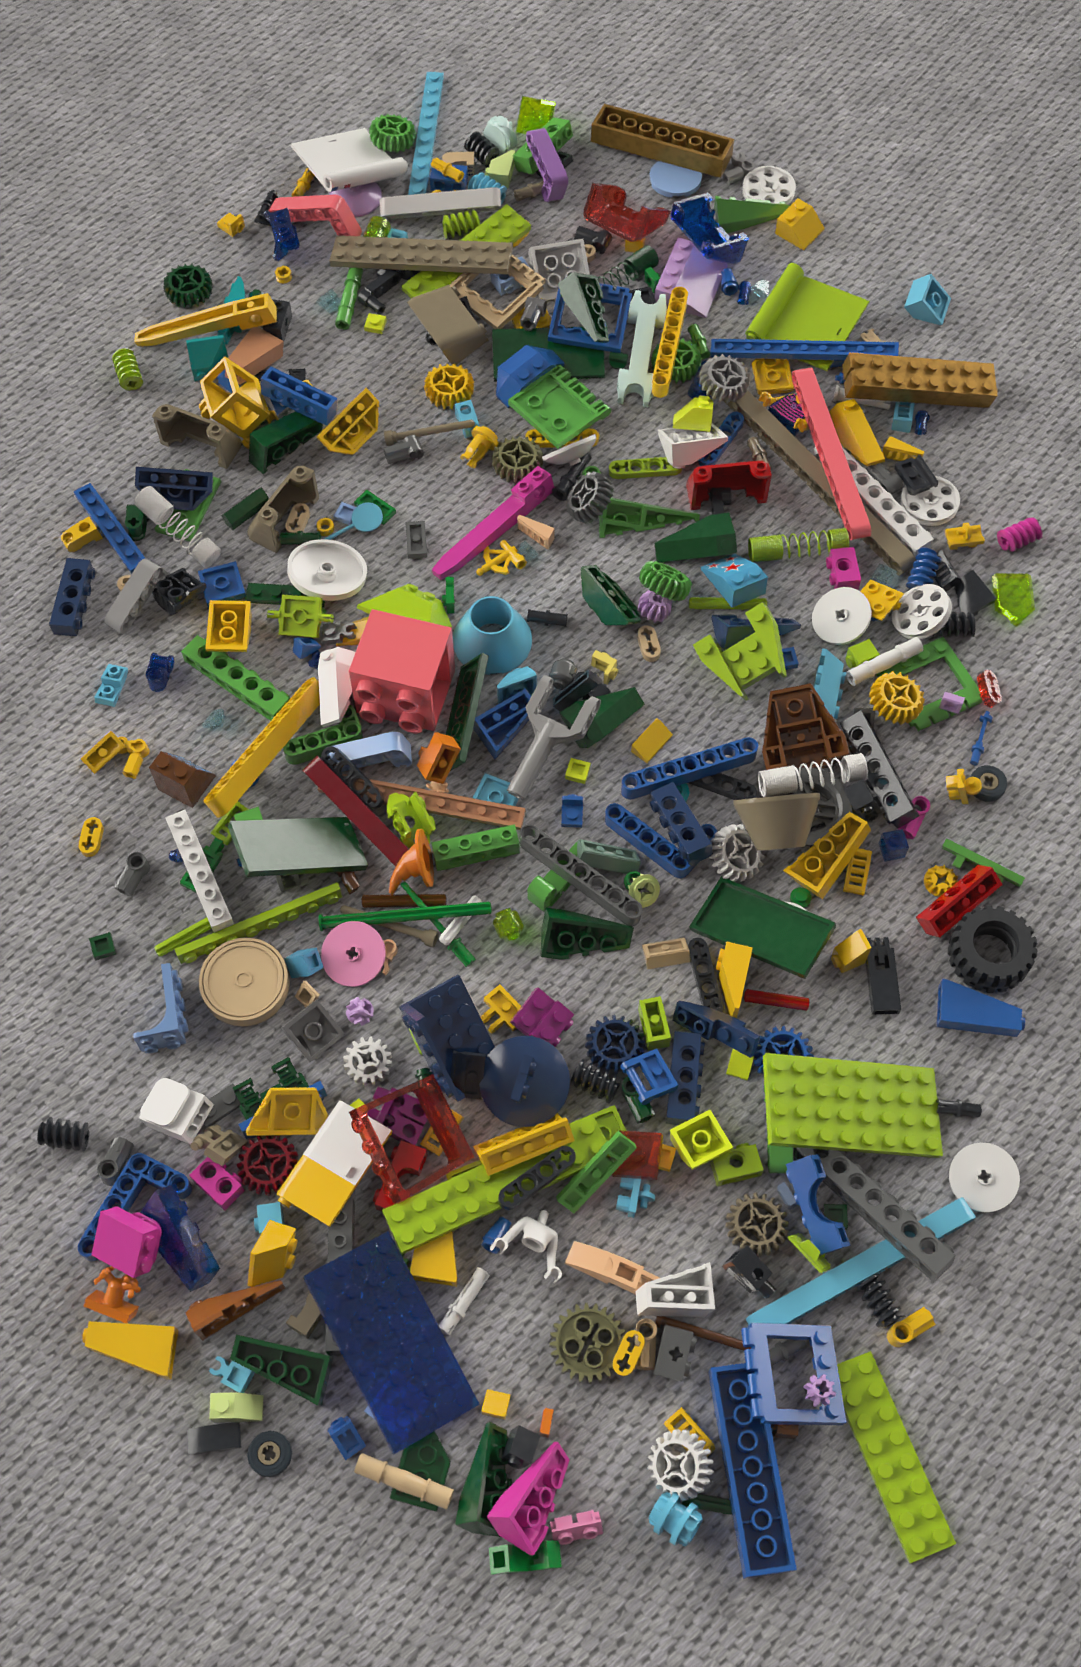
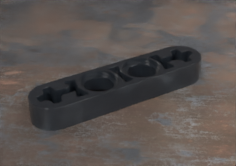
[322,746,385,809]
[686,767,757,800]
[688,937,724,1012]
[498,1146,576,1210]

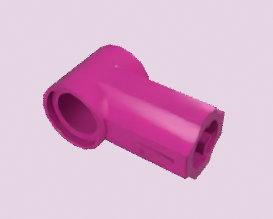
[897,796,931,840]

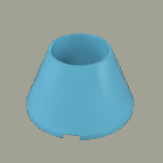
[453,596,532,675]

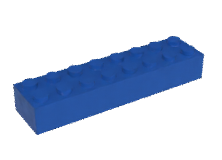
[708,1363,797,1579]

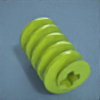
[442,209,480,239]
[112,348,144,391]

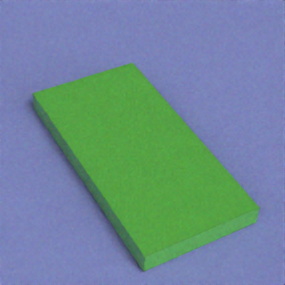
[155,469,221,542]

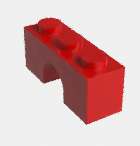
[373,1140,428,1212]

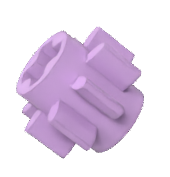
[346,997,374,1026]
[803,1374,836,1407]

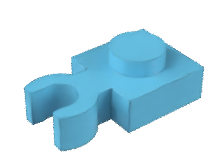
[209,1356,255,1393]

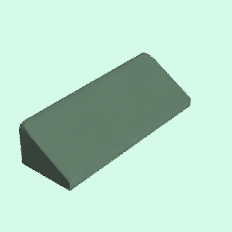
[577,839,641,874]

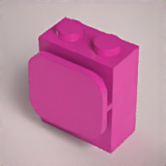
[92,1206,162,1278]

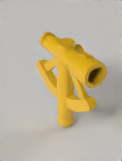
[476,540,527,576]

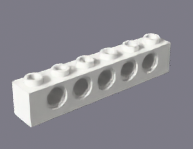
[165,810,234,932]

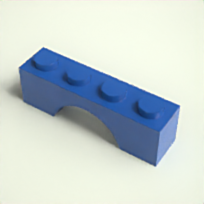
[786,1155,851,1255]

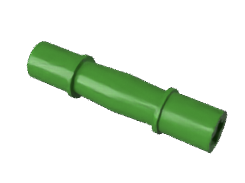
[335,267,363,330]

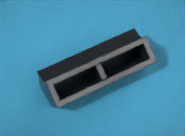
[553,669,603,712]

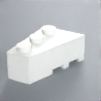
[636,1262,715,1318]

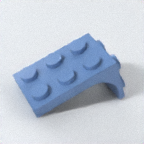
[133,963,188,1053]

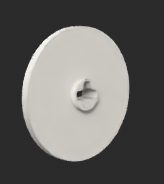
[812,587,872,645]
[949,1143,1020,1213]

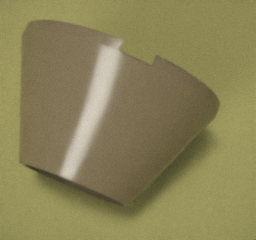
[733,793,820,851]

